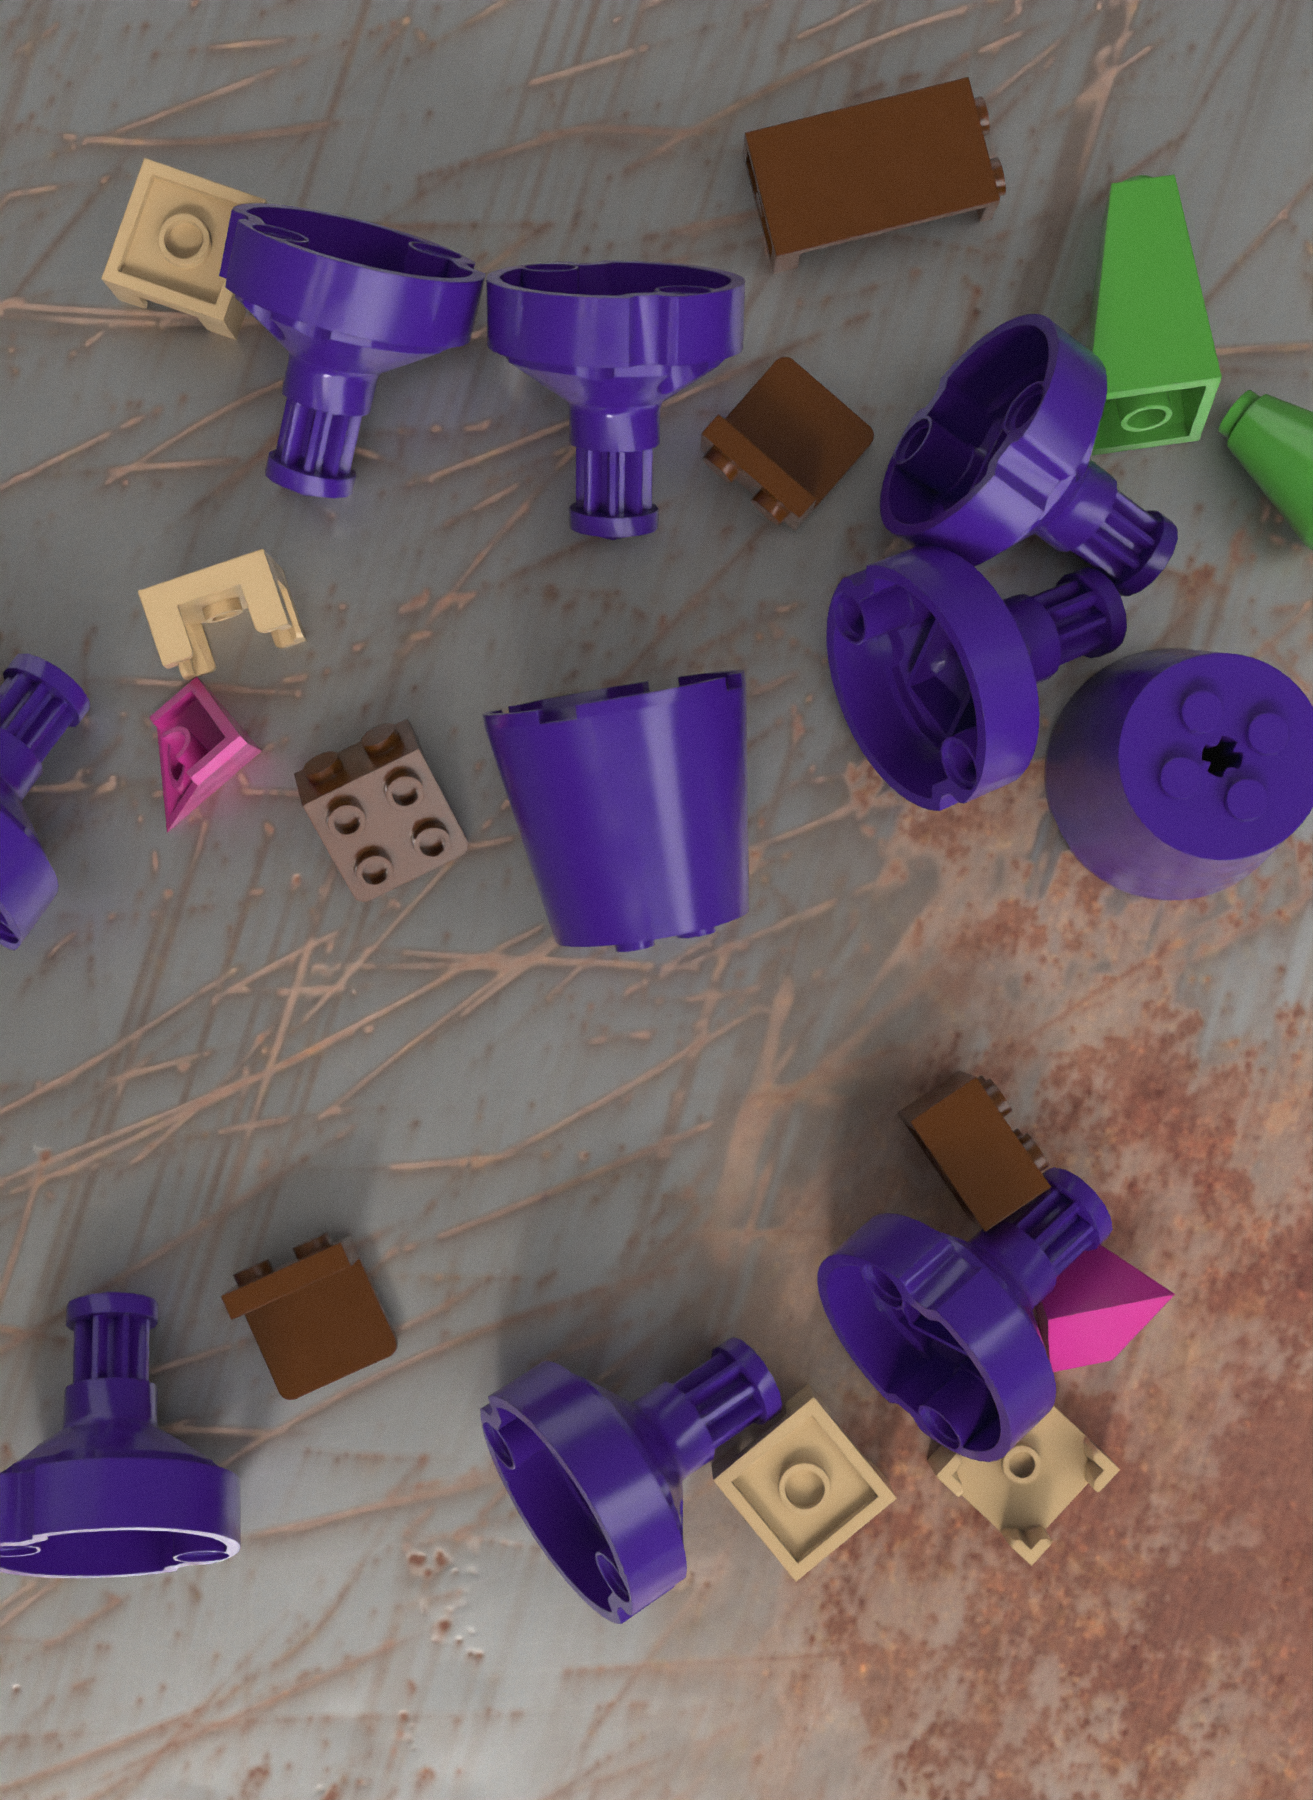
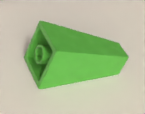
[1086,174,1222,456]

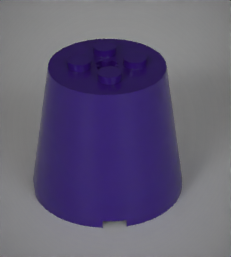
[1044,648,1313,900]
[483,670,749,952]

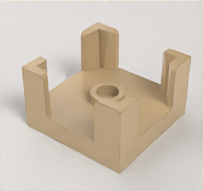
[101,158,268,340]
[138,549,307,681]
[711,1384,897,1582]
[927,1406,1120,1566]

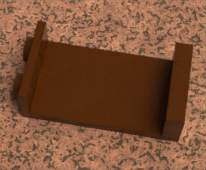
[743,77,1006,274]

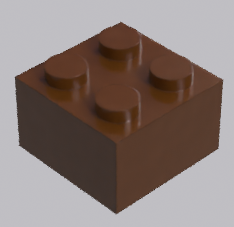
[897,1070,1051,1232]

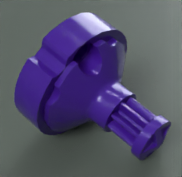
[219,203,486,498]
[486,260,745,540]
[880,314,1178,597]
[826,545,1127,811]
[0,653,90,951]
[817,1167,1113,1462]
[0,1291,241,1578]
[480,1337,782,1624]

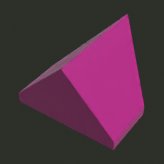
[149,676,262,833]
[1035,1245,1175,1372]

